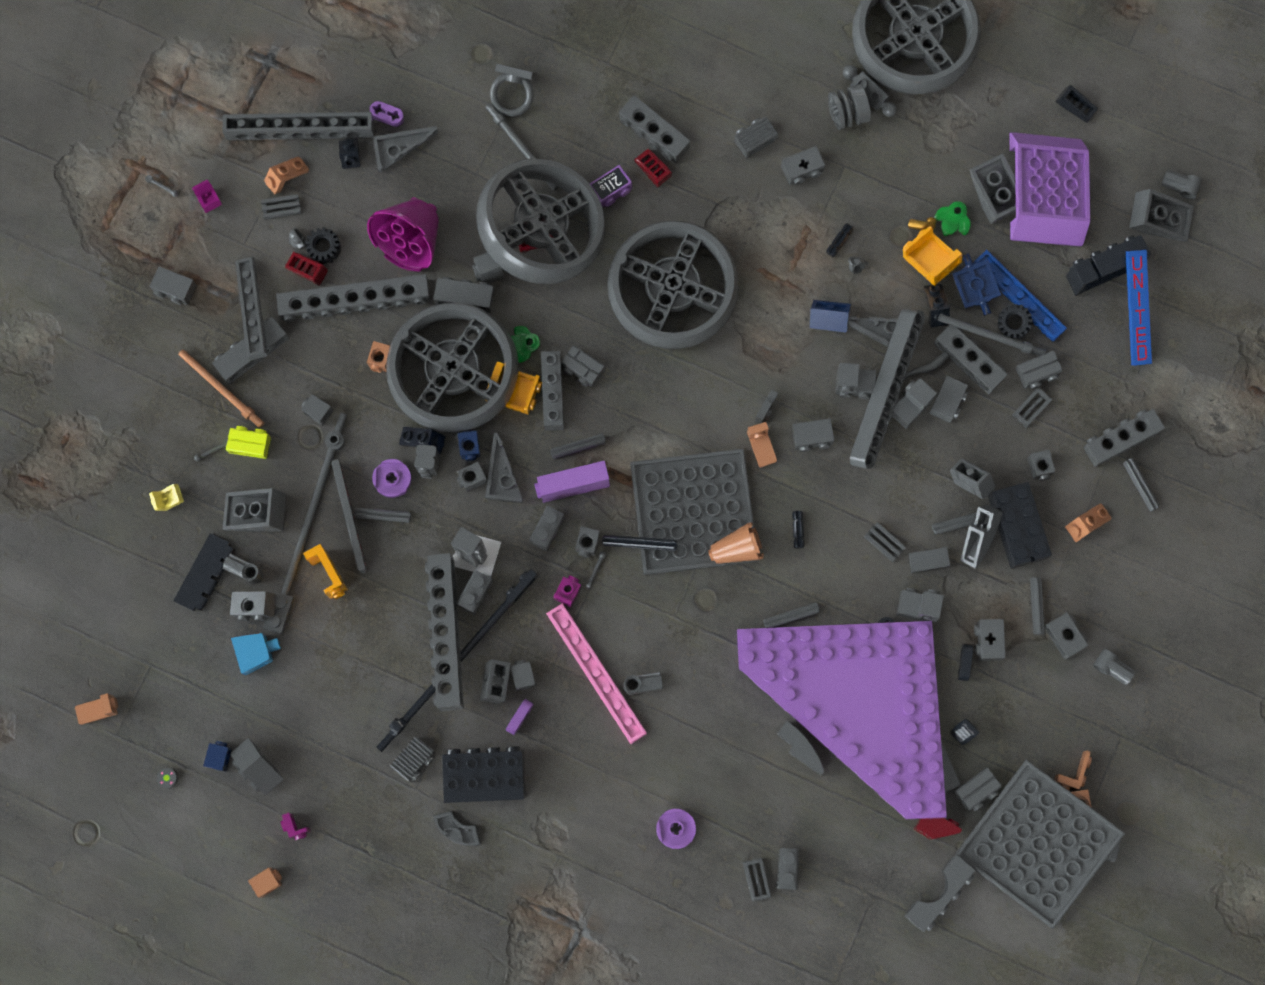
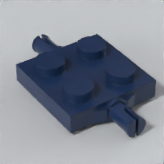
[952,253,1001,316]

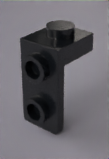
[924,284,950,328]
[399,427,446,454]

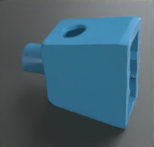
[231,633,281,675]

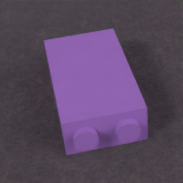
[534,461,610,503]

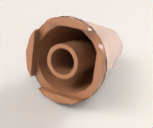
[708,522,764,564]

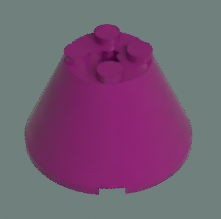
[367,197,439,272]

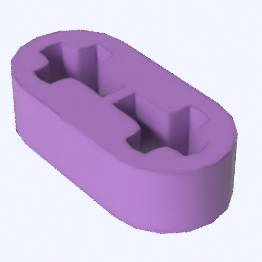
[370,101,404,127]
[506,699,534,735]

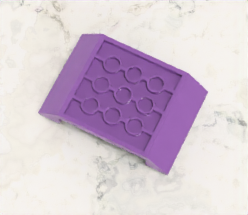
[1009,132,1090,247]

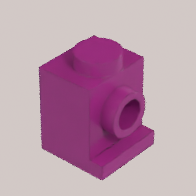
[553,575,581,608]

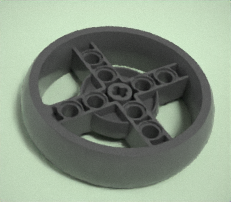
[852,0,981,95]
[476,159,606,284]
[607,220,739,349]
[386,302,519,433]

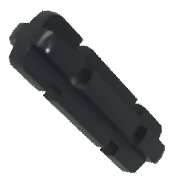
[826,223,853,257]
[792,511,805,549]

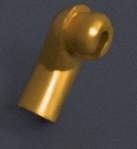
[908,217,937,230]

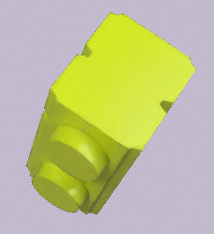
[226,426,271,459]

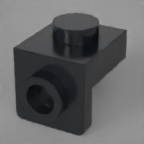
[339,139,361,169]

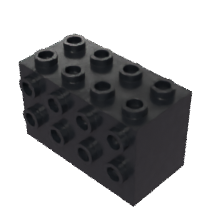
[442,746,526,803]

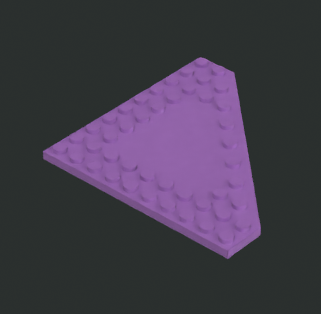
[737,621,947,820]

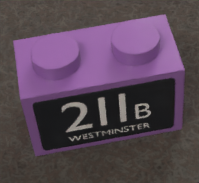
[590,165,632,207]

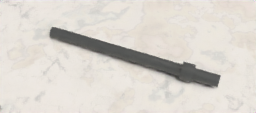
[485,103,558,191]
[938,314,1046,356]

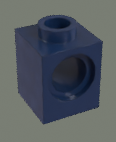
[457,431,481,461]
[203,741,232,772]

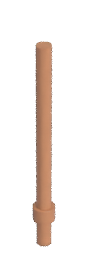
[178,349,264,428]

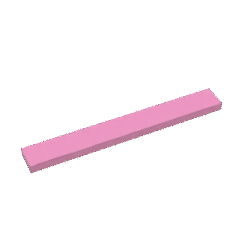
[546,603,647,744]

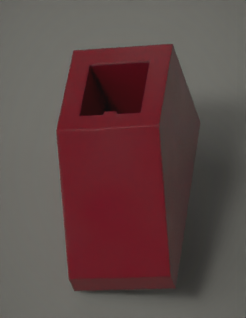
[914,818,962,840]

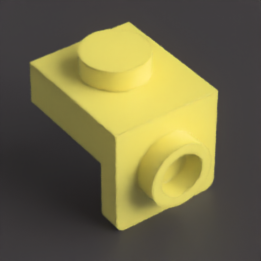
[149,484,184,511]

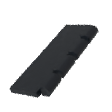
[173,533,235,611]

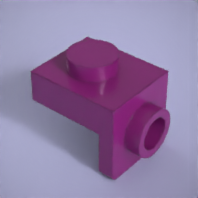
[192,180,222,213]
[280,813,311,840]

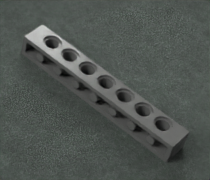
[222,112,374,140]
[276,274,430,322]
[425,553,464,712]

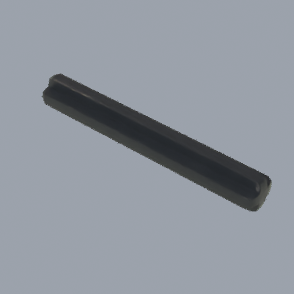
[602,535,678,551]

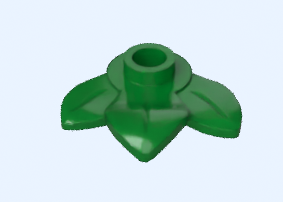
[934,201,970,236]
[511,326,540,363]

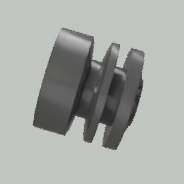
[828,84,871,130]

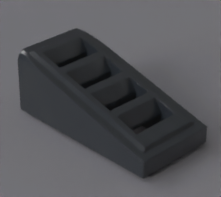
[1055,85,1098,123]
[950,718,979,745]

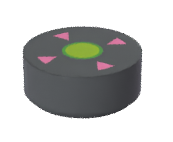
[157,768,178,788]

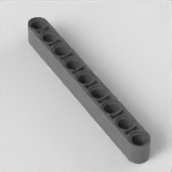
[850,309,925,469]

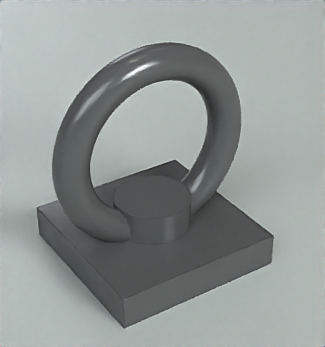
[490,64,538,117]

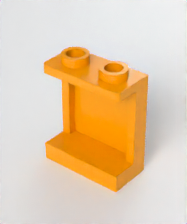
[903,226,962,286]
[486,362,542,415]
[303,544,348,599]

